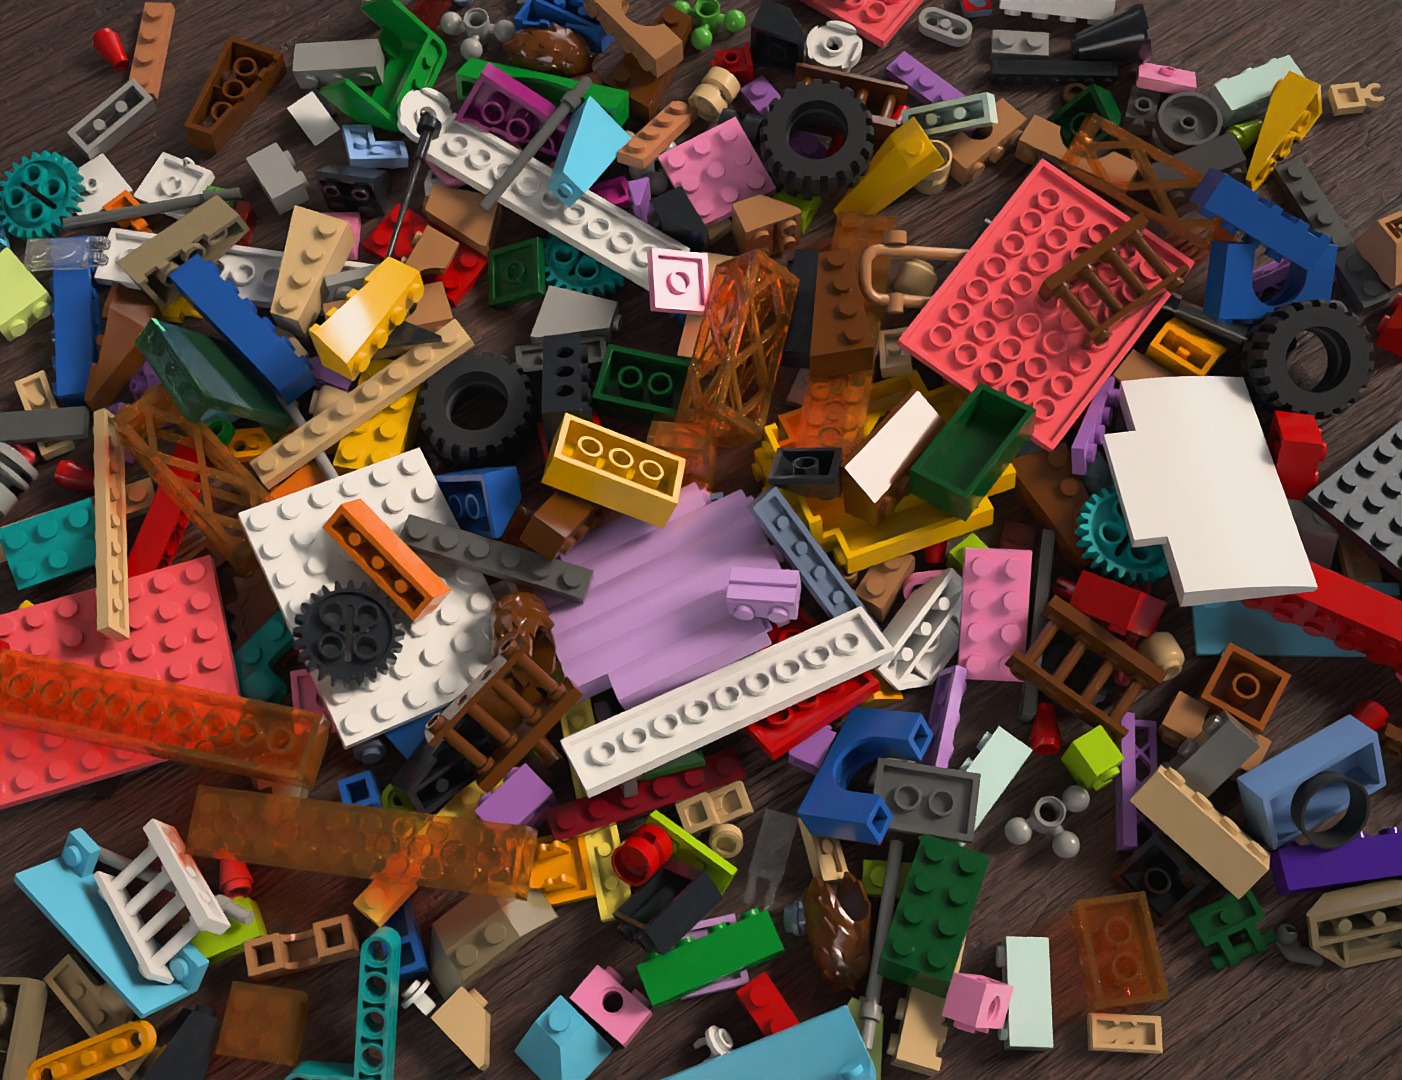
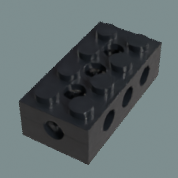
[542,333,593,454]

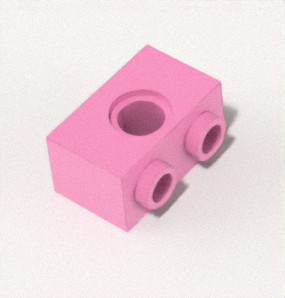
[569,964,652,1048]
[942,972,1014,1033]

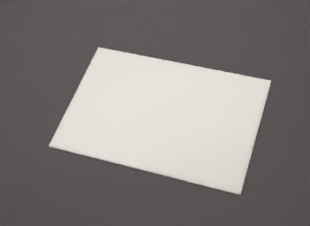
[287,91,340,146]

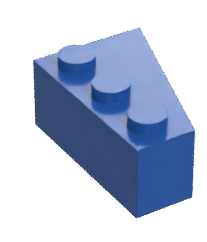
[513,0,614,54]

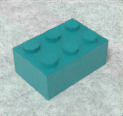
[0,498,96,590]

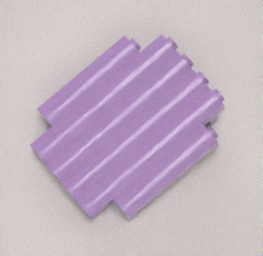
[532,482,790,711]

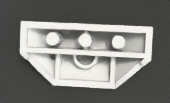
[874,568,962,690]

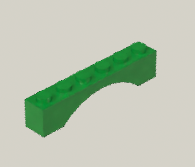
[456,58,629,127]

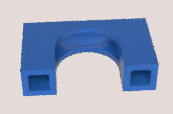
[1203,241,1338,324]
[797,707,933,845]

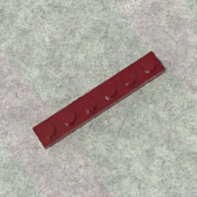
[544,748,746,843]

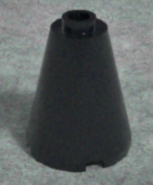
[1070,4,1152,62]

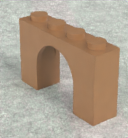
[323,281,454,361]

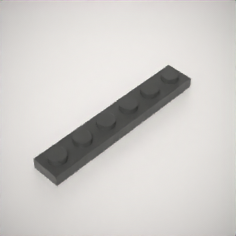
[1271,157,1391,314]
[399,514,594,604]

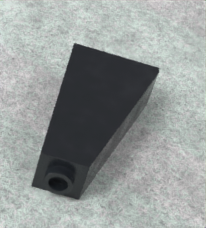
[130,1004,226,1080]

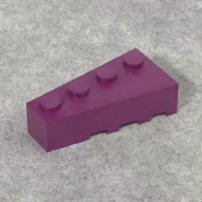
[454,62,571,157]

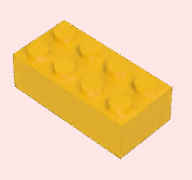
[333,358,425,476]
[541,413,686,528]

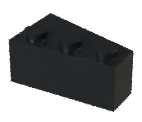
[390,697,497,819]

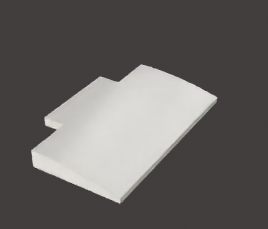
[1102,376,1318,607]

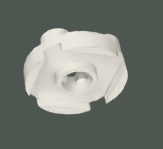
[806,21,862,73]
[397,88,452,143]

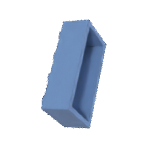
[1236,714,1386,850]

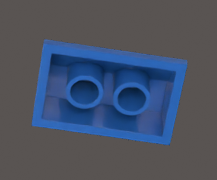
[434,466,522,538]

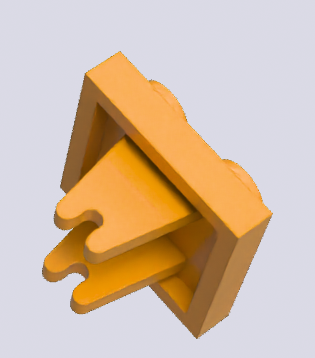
[516,835,596,907]

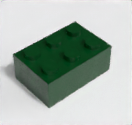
[592,344,699,429]

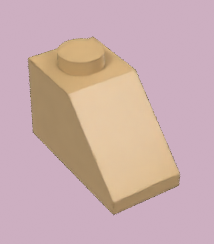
[430,986,490,1071]

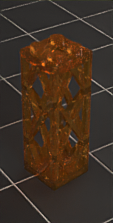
[1057,113,1237,253]
[674,248,800,451]
[112,381,275,577]

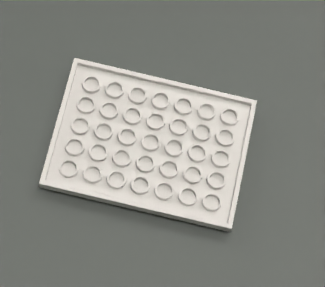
[238,447,511,750]

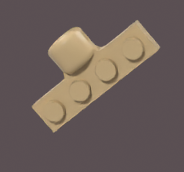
[44,953,148,1080]

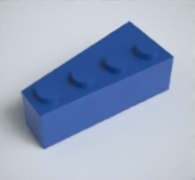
[1189,167,1332,272]

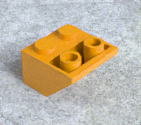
[1145,317,1227,377]

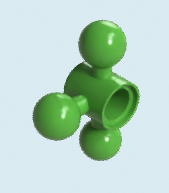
[671,0,746,50]

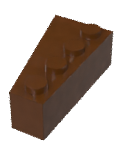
[602,5,692,126]
[184,35,287,154]
[1011,442,1108,578]
[519,490,612,562]

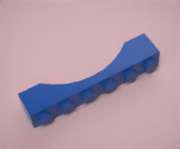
[337,770,431,983]

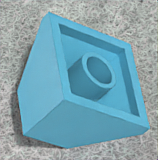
[514,995,614,1080]

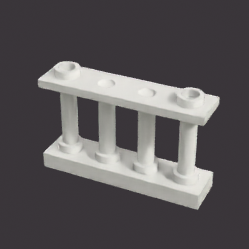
[93,818,231,984]

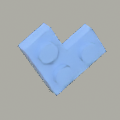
[342,124,409,169]

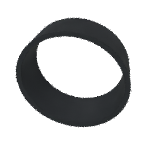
[1290,771,1370,849]

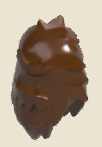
[502,22,596,79]
[489,590,556,688]
[803,871,873,992]

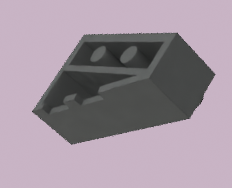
[1146,131,1247,209]

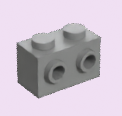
[246,142,310,215]

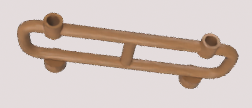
[859,230,969,314]

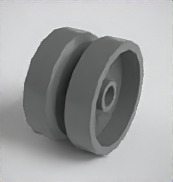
[1149,92,1223,160]

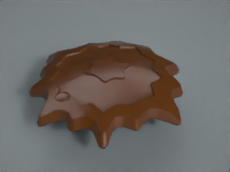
[224,567,300,669]

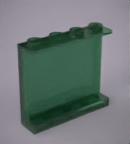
[135,318,293,444]

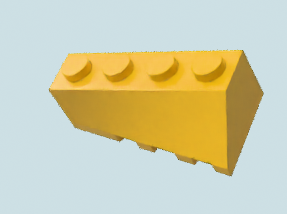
[308,256,425,381]

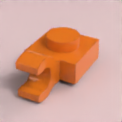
[102,190,153,233]

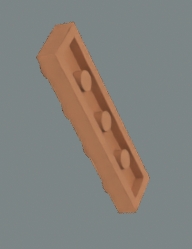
[129,2,175,100]
[617,101,698,170]

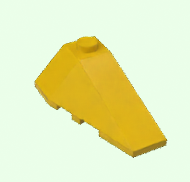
[1246,70,1322,191]
[833,117,945,234]

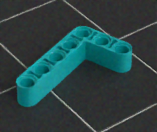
[285,926,401,1080]

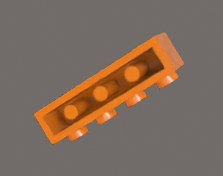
[322,498,452,621]

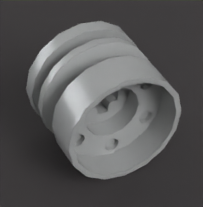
[0,442,39,517]

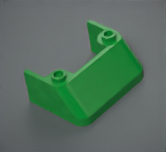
[319,0,447,133]

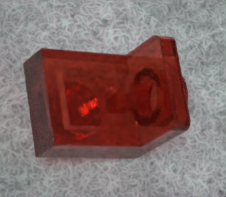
[405,0,452,31]

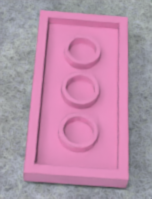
[957,547,1032,682]

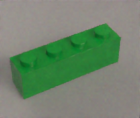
[636,908,784,1010]

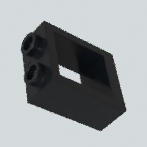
[612,858,723,956]

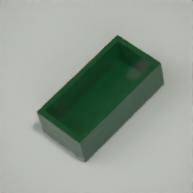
[910,382,1036,522]
[877,833,991,999]

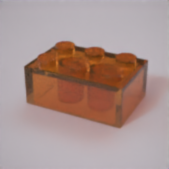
[1068,891,1170,1013]

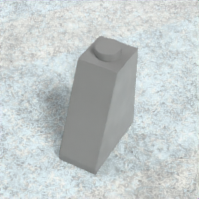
[531,285,623,344]

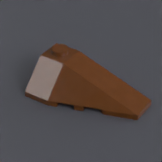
[84,282,167,415]

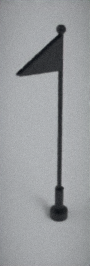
[378,115,442,350]

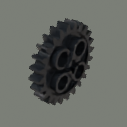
[292,580,405,689]

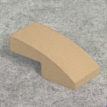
[675,780,754,835]

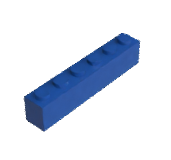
[49,235,101,407]
[168,253,316,406]

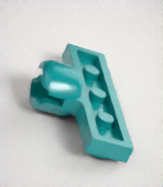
[233,610,295,713]

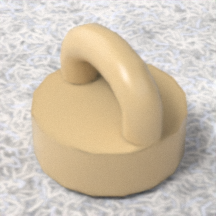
[709,823,743,858]

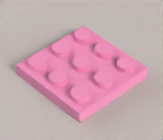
[658,117,776,228]

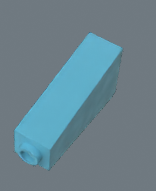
[547,96,632,208]

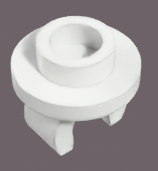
[401,979,436,1016]
[694,1026,733,1062]

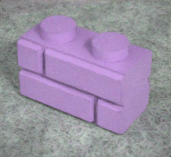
[726,566,801,623]

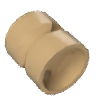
[688,66,740,122]
[913,139,952,195]

